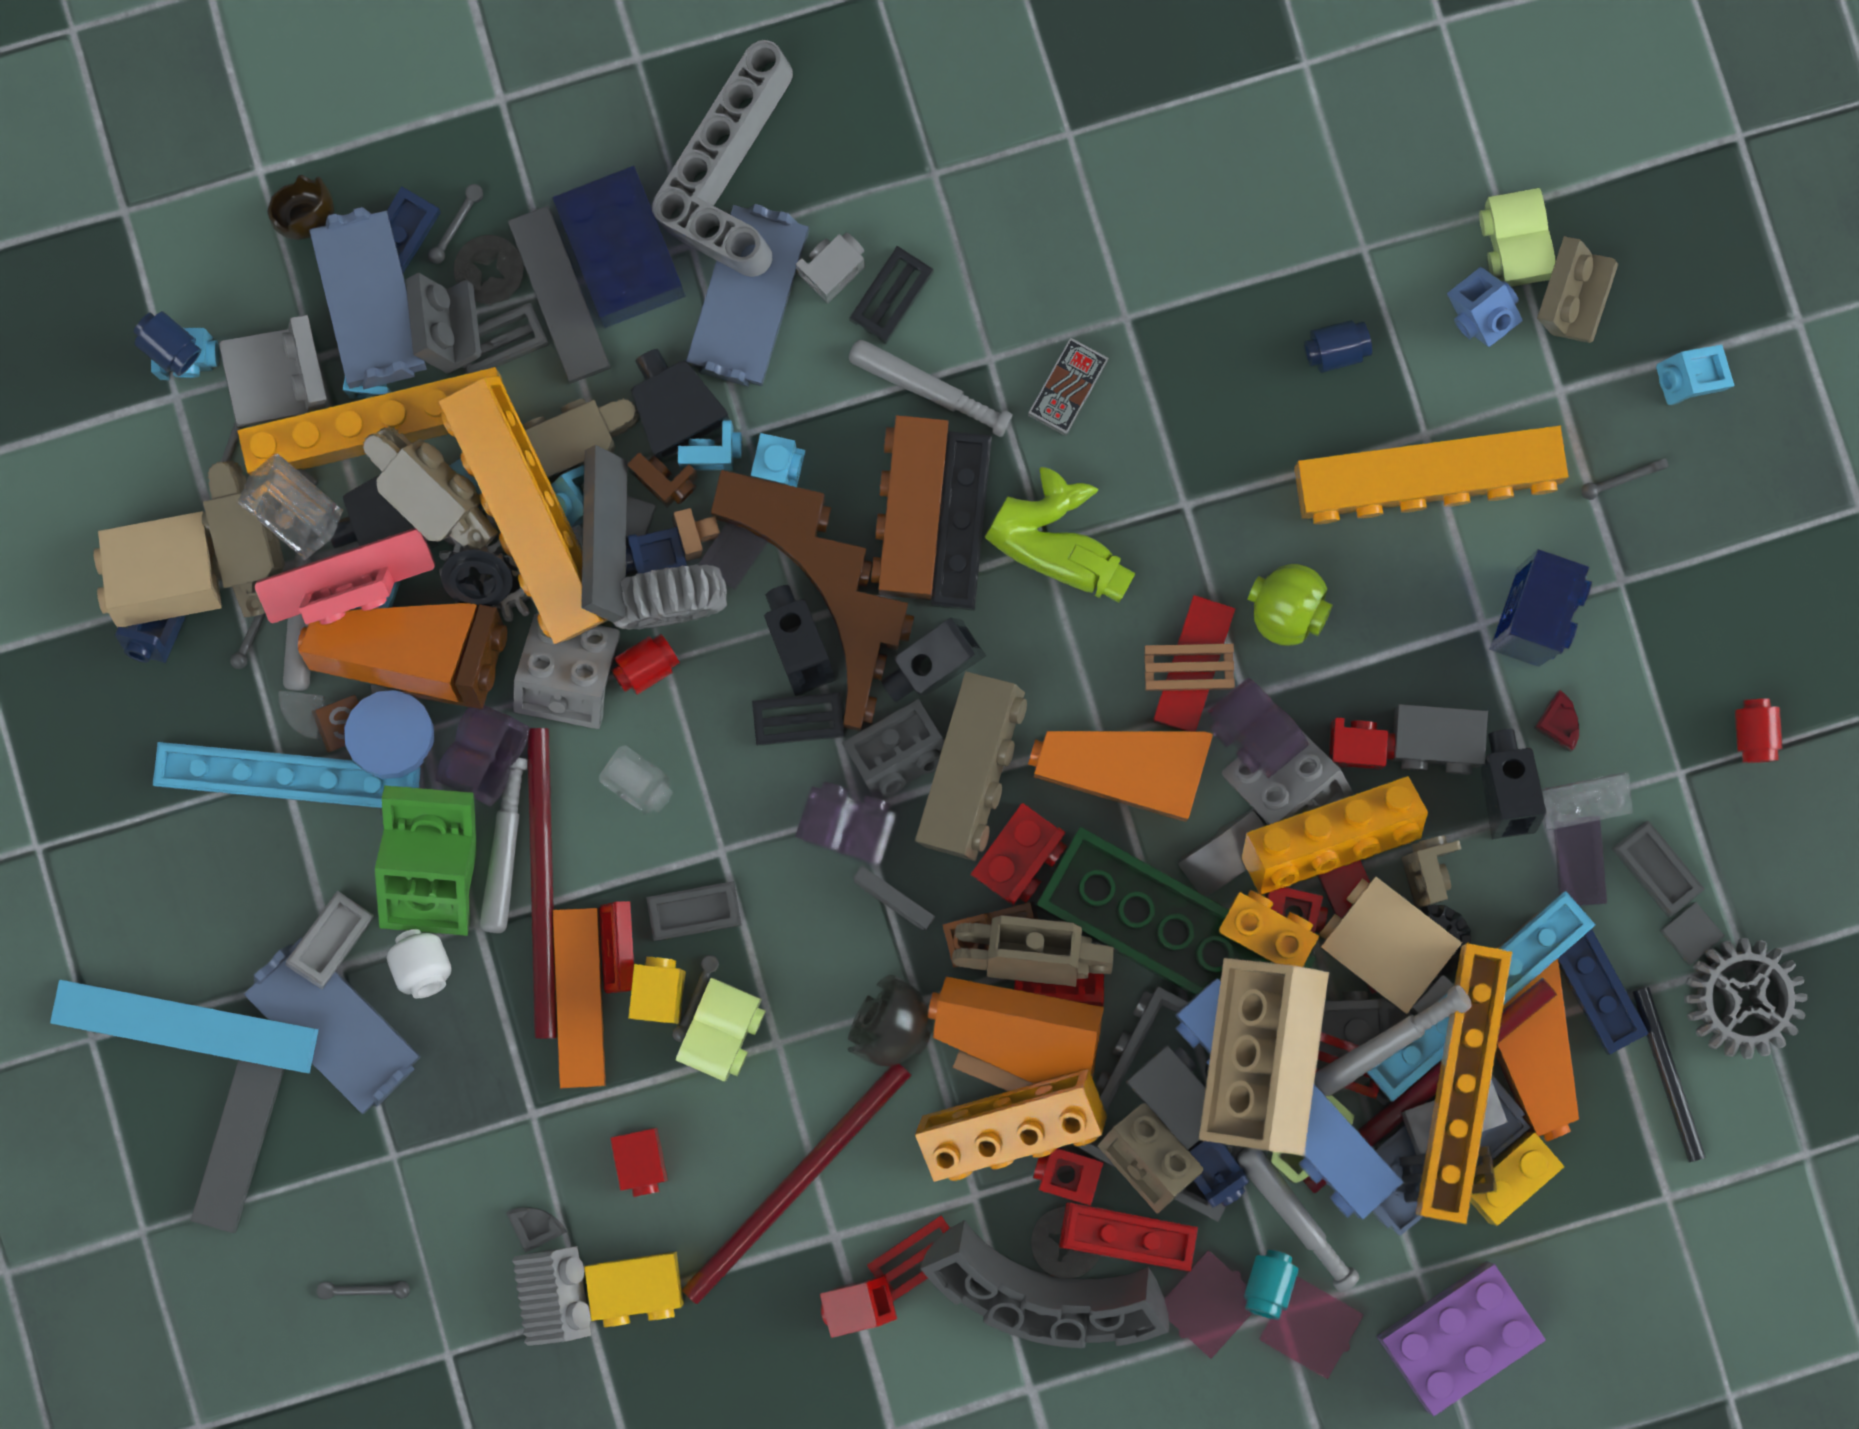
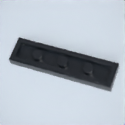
[931,431,992,611]

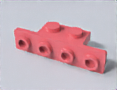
[255,528,435,625]

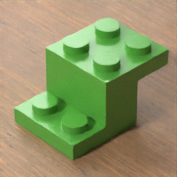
[375,785,477,936]

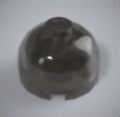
[848,974,931,1066]

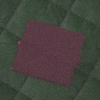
[1164,1250,1252,1359]
[1259,1276,1363,1380]

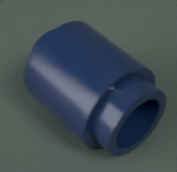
[133,311,202,376]
[1304,320,1372,373]

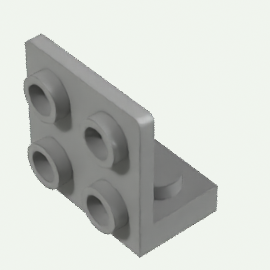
[219,315,326,427]
[513,613,620,729]
[1222,718,1354,825]

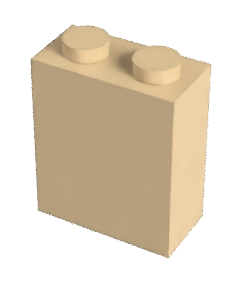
[94,511,222,628]
[1319,877,1462,1014]

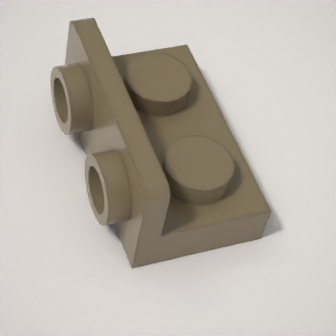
[1537,236,1618,343]
[1401,835,1462,908]
[1098,1103,1203,1214]

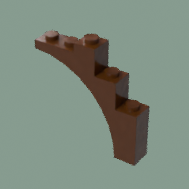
[711,470,914,732]

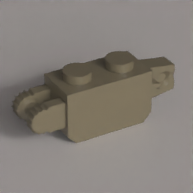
[523,398,640,485]
[362,426,498,550]
[202,461,285,618]
[952,915,1114,986]

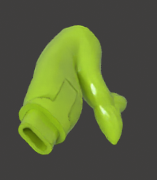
[985,467,1135,603]

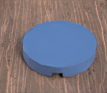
[344,690,434,779]

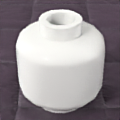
[386,929,451,998]

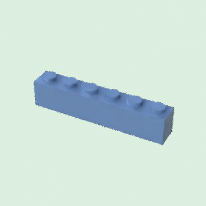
[1175,978,1403,1219]

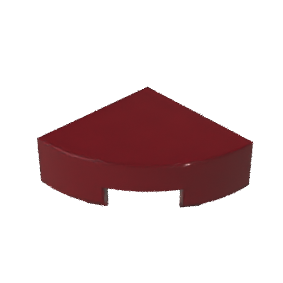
[1534,690,1579,752]

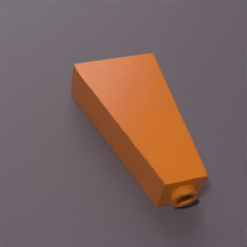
[298,603,478,702]
[1028,731,1213,822]
[1495,959,1579,1141]
[928,977,1104,1084]

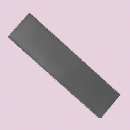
[508,206,611,384]
[581,445,627,623]
[190,1060,285,1233]

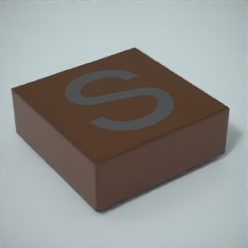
[312,695,359,752]

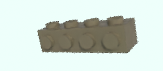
[915,671,1027,861]

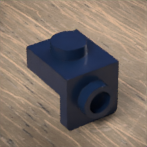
[626,527,687,576]
[115,615,185,663]
[1188,1140,1249,1208]

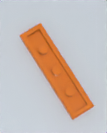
[553,908,606,1088]

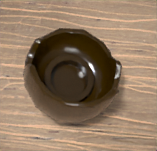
[267,175,334,240]

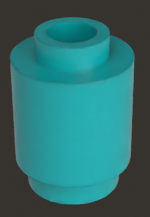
[1244,1249,1299,1320]

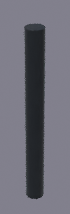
[1632,987,1706,1162]

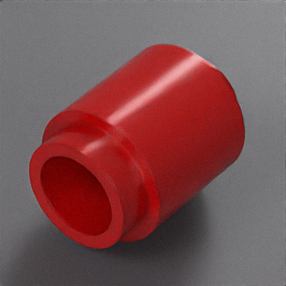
[611,634,680,695]
[1735,699,1783,763]

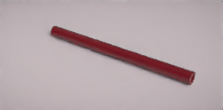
[527,728,557,1039]
[1303,977,1557,1194]
[681,1061,912,1305]

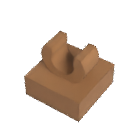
[672,508,720,561]

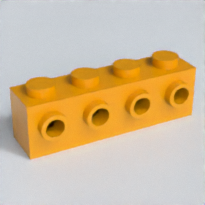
[1242,776,1428,895]
[915,1069,1107,1182]

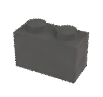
[1390,704,1488,775]
[1125,1045,1207,1150]

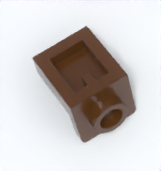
[627,452,698,508]

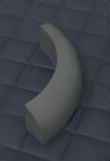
[921,1220,1169,1348]

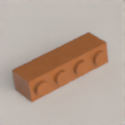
[871,415,949,600]

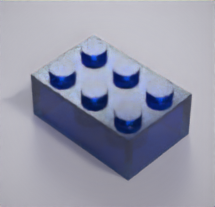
[552,166,686,328]
[1489,549,1592,667]

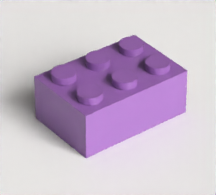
[1376,1261,1546,1416]

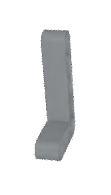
[652,40,793,277]

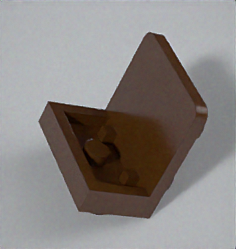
[401,605,507,709]

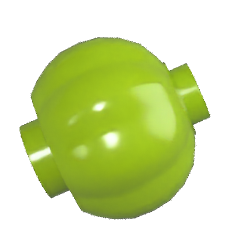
[1247,564,1333,646]

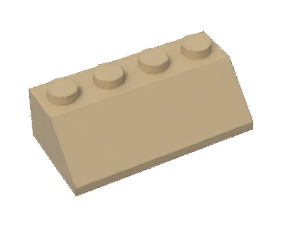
[1199,958,1329,1155]

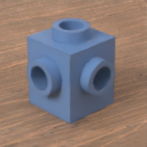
[1447,267,1523,347]

